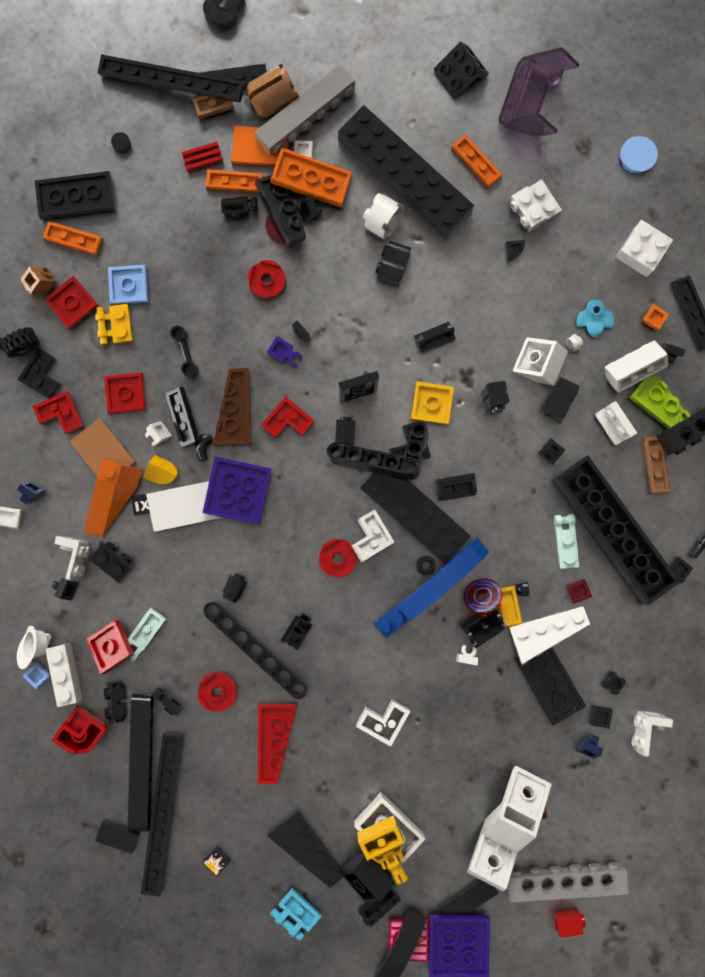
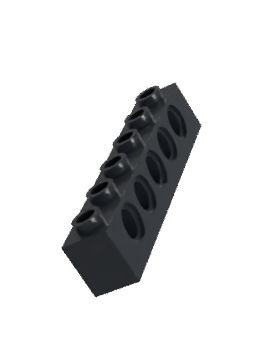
[656,408,705,456]

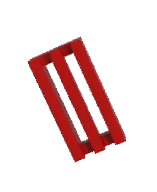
[181,142,223,172]

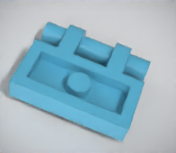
[270,888,321,941]

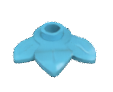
[577,300,614,338]

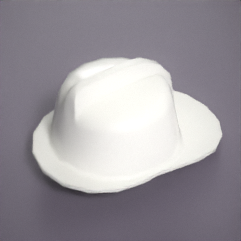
[17,626,51,669]

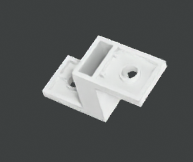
[467,766,552,891]

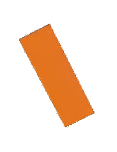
[451,134,502,189]
[206,169,263,194]
[43,221,103,257]

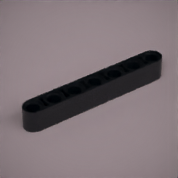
[203,601,308,699]
[128,694,154,832]

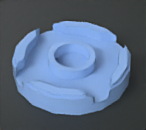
[619,136,658,174]

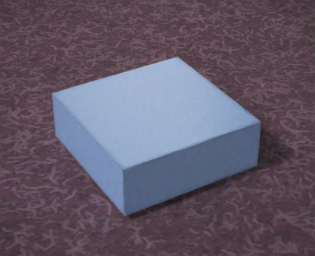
[23,662,51,690]

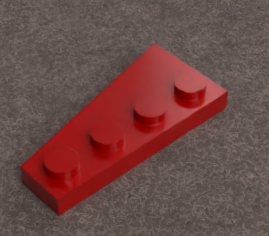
[258,703,297,784]

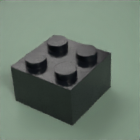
[339,853,396,903]

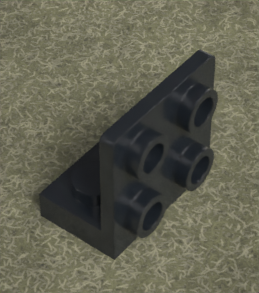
[434,41,489,97]

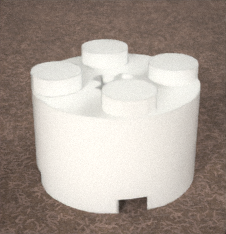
[363,193,404,240]

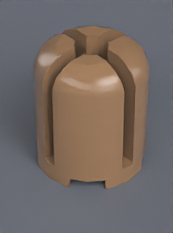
[246,63,299,118]

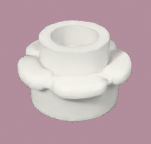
[567,334,583,352]

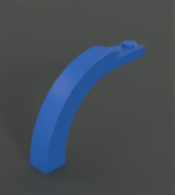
[374,538,489,638]

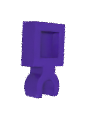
[267,336,303,367]

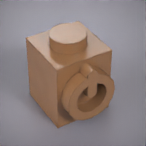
[20,266,57,296]

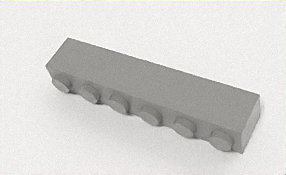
[255,64,355,155]

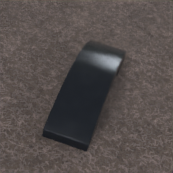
[374,909,427,977]

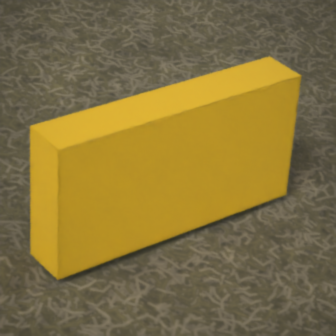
[495,586,523,627]

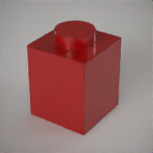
[553,908,586,938]

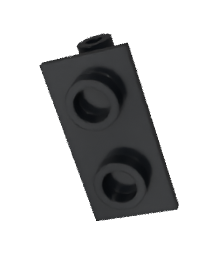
[414,322,456,353]
[104,682,126,724]
[358,889,401,927]

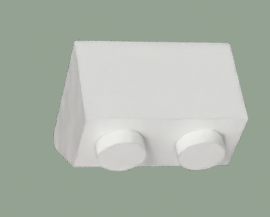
[513,337,568,386]

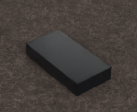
[95,820,140,854]

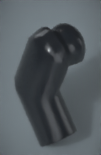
[195,433,213,462]

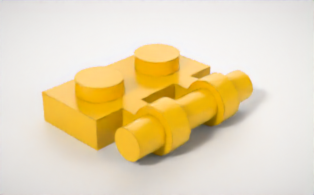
[95,304,134,346]

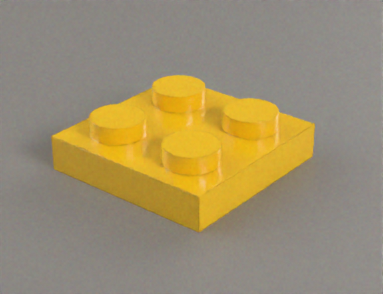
[411,381,454,425]

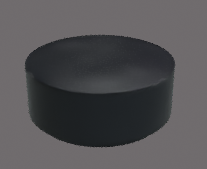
[111,132,131,153]

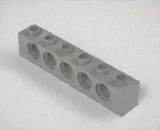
[506,862,629,903]

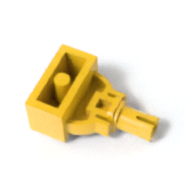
[357,815,408,885]

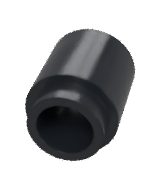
[222,573,247,603]

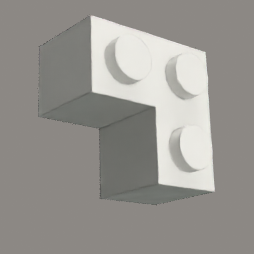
[356,699,410,746]

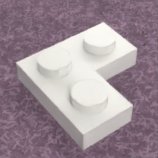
[352,510,394,562]

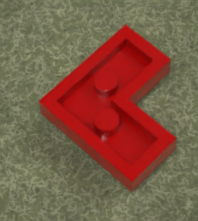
[32,391,84,434]
[261,396,315,438]

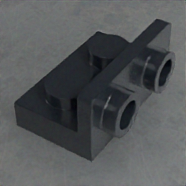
[89,541,135,583]

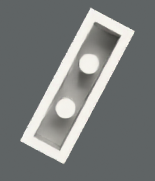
[605,340,668,393]
[45,643,83,707]

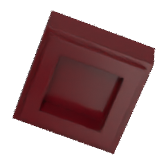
[566,579,592,604]

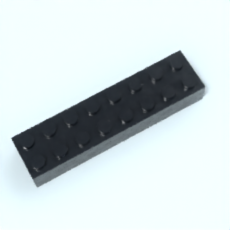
[338,105,474,239]
[552,455,680,605]

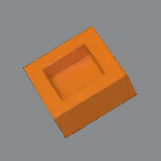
[642,304,669,331]

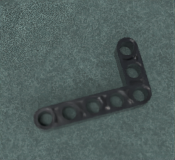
[327,421,429,480]

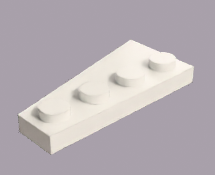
[509,607,590,666]

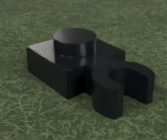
[152,687,185,716]

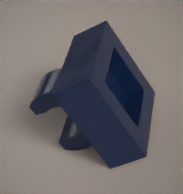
[17,480,45,504]
[576,735,603,759]

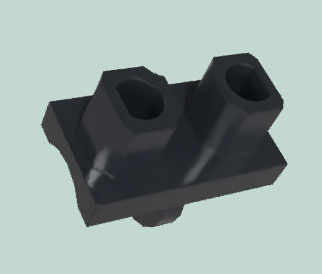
[281,613,312,650]

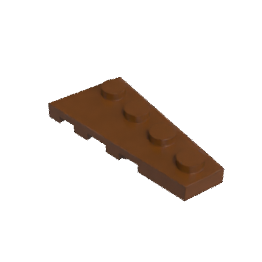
[212,368,251,446]

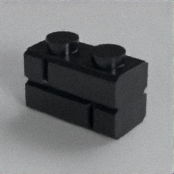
[481,381,510,414]

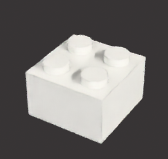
[615,220,673,277]

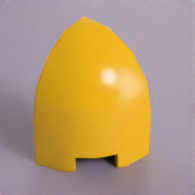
[143,454,178,485]

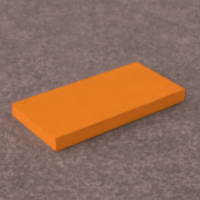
[270,147,352,208]

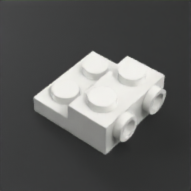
[510,180,562,232]

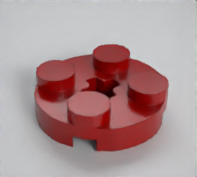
[248,260,286,299]
[319,539,357,577]
[198,672,238,712]

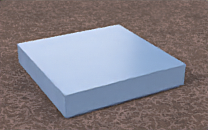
[108,265,149,306]

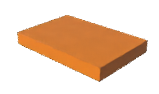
[231,125,289,167]

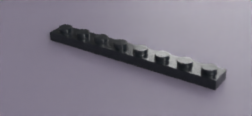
[97,54,245,103]
[141,733,183,897]

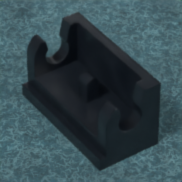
[543,377,579,423]
[435,473,477,501]
[460,603,508,649]

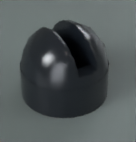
[515,581,529,597]

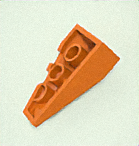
[84,459,143,537]

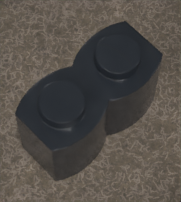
[375,241,411,287]

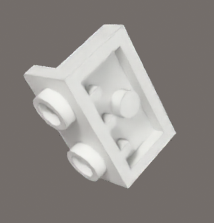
[595,401,637,445]

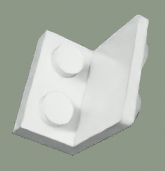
[54,536,90,580]
[631,711,673,757]

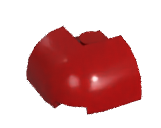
[51,705,108,755]

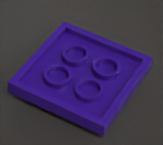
[202,456,271,525]
[429,915,490,977]

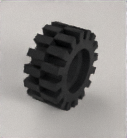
[1,327,40,358]

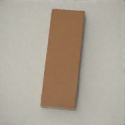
[642,436,670,495]

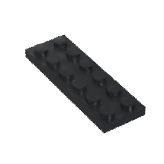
[360,463,471,565]

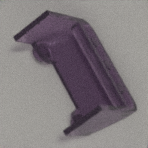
[499,47,580,137]

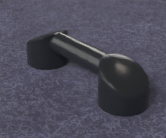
[170,325,198,377]

